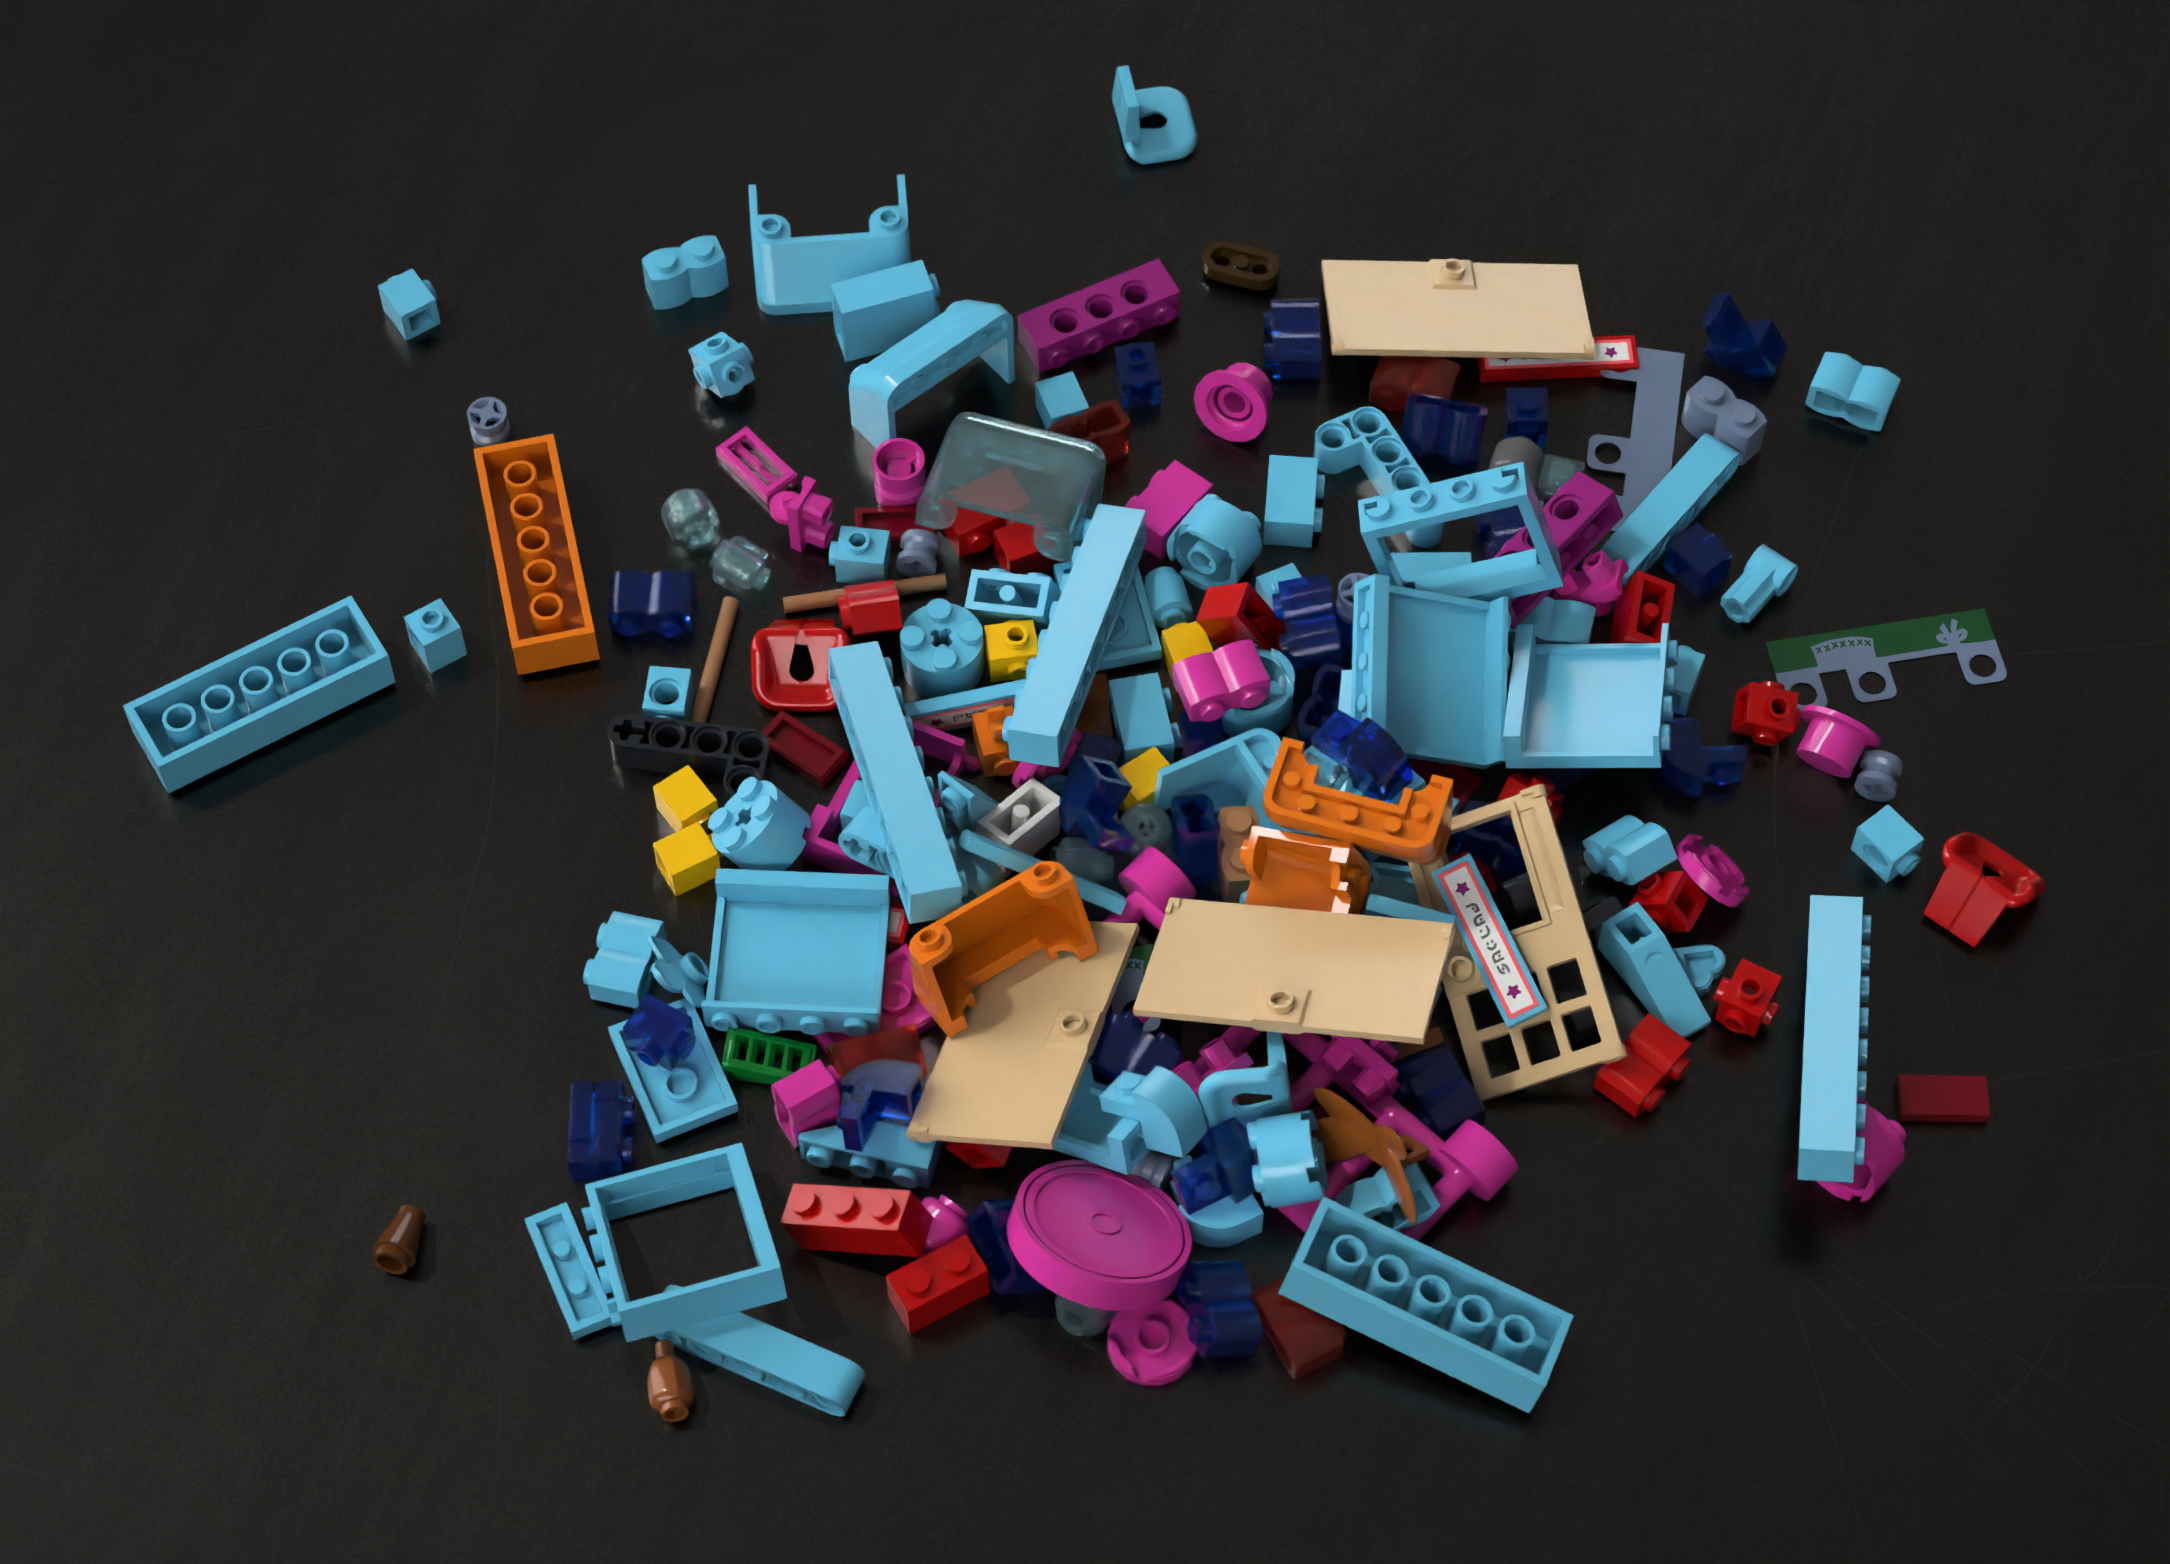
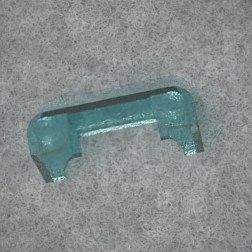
[915,412,1106,564]

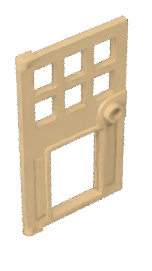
[1408,784,1628,1103]

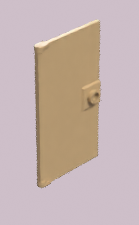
[1321,258,1596,360]
[1133,897,1455,1044]
[905,921,1140,1149]

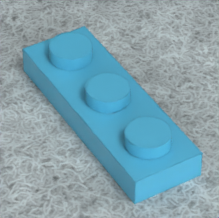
[524,1202,612,1340]

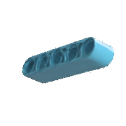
[1600,433,1742,586]
[654,1285,866,1417]

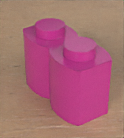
[1173,639,1270,722]
[771,1059,846,1148]

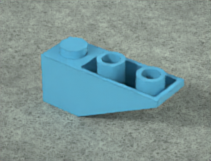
[938,771,999,844]
[1597,902,1711,1038]
[798,1112,943,1189]

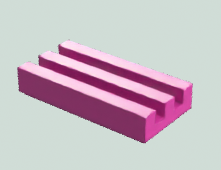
[716,426,799,505]

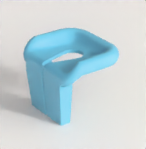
[1112,65,1198,165]
[1198,1031,1293,1141]

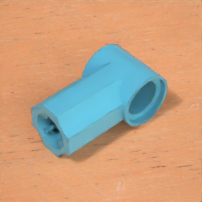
[1720,544,1799,623]

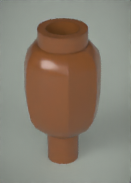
[647,1340,695,1422]

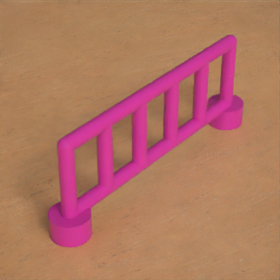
[1095,846,1519,1241]

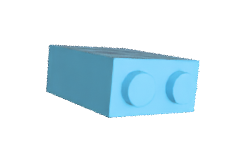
[831,260,941,362]

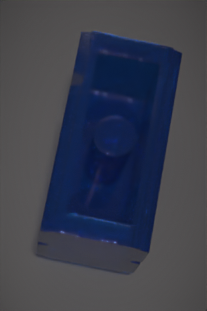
[567,1080,635,1181]

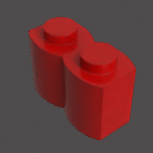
[837,579,903,637]
[1593,1013,1692,1118]

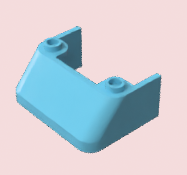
[748,174,911,315]
[849,299,1015,449]
[1152,728,1293,904]

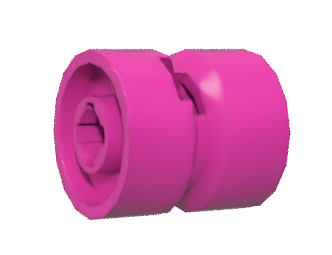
[872,438,927,507]

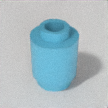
[1144,567,1193,629]

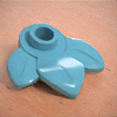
[647,936,709,1008]

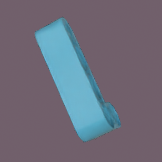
[1314,406,1445,548]
[838,805,1005,907]

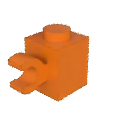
[972,705,1021,777]

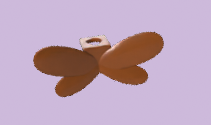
[1311,1087,1430,1224]

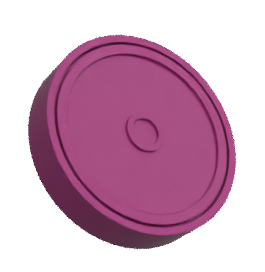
[1007,1160,1192,1311]

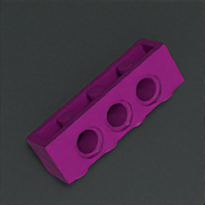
[1018,258,1180,373]
[1493,471,1623,629]

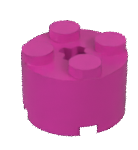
[1817,1098,1907,1202]

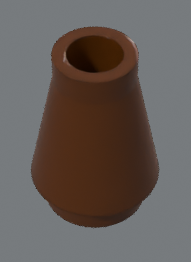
[373,1205,426,1275]

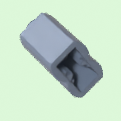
[1681,376,1767,466]

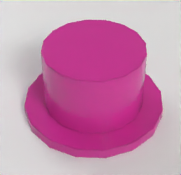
[1194,363,1273,442]
[1796,704,1881,778]

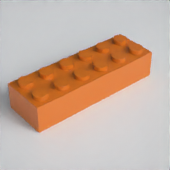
[473,434,600,675]

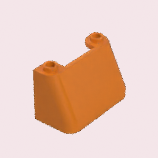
[1263,737,1454,865]
[1240,826,1371,915]
[909,861,1099,1038]

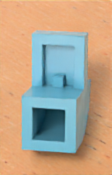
[1099,1066,1207,1158]
[1170,1155,1264,1248]

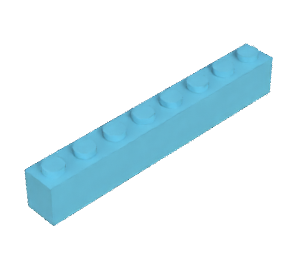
[1002,503,1147,768]
[828,641,968,924]
[1797,895,1871,1183]

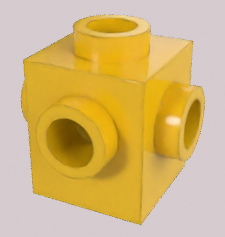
[984,619,1039,683]

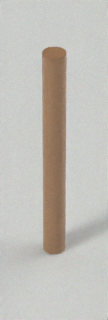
[782,573,947,613]
[690,596,739,723]

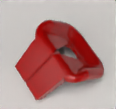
[751,619,851,712]
[1924,832,2046,947]

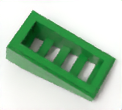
[722,1027,818,1084]

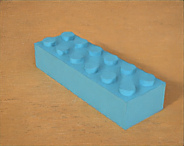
[123,596,396,794]
[1278,1196,1574,1413]

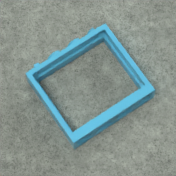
[1358,462,1563,602]
[582,1142,787,1342]

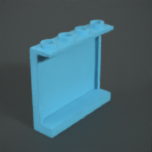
[1350,574,1511,769]
[1503,623,1678,768]
[701,868,891,1037]

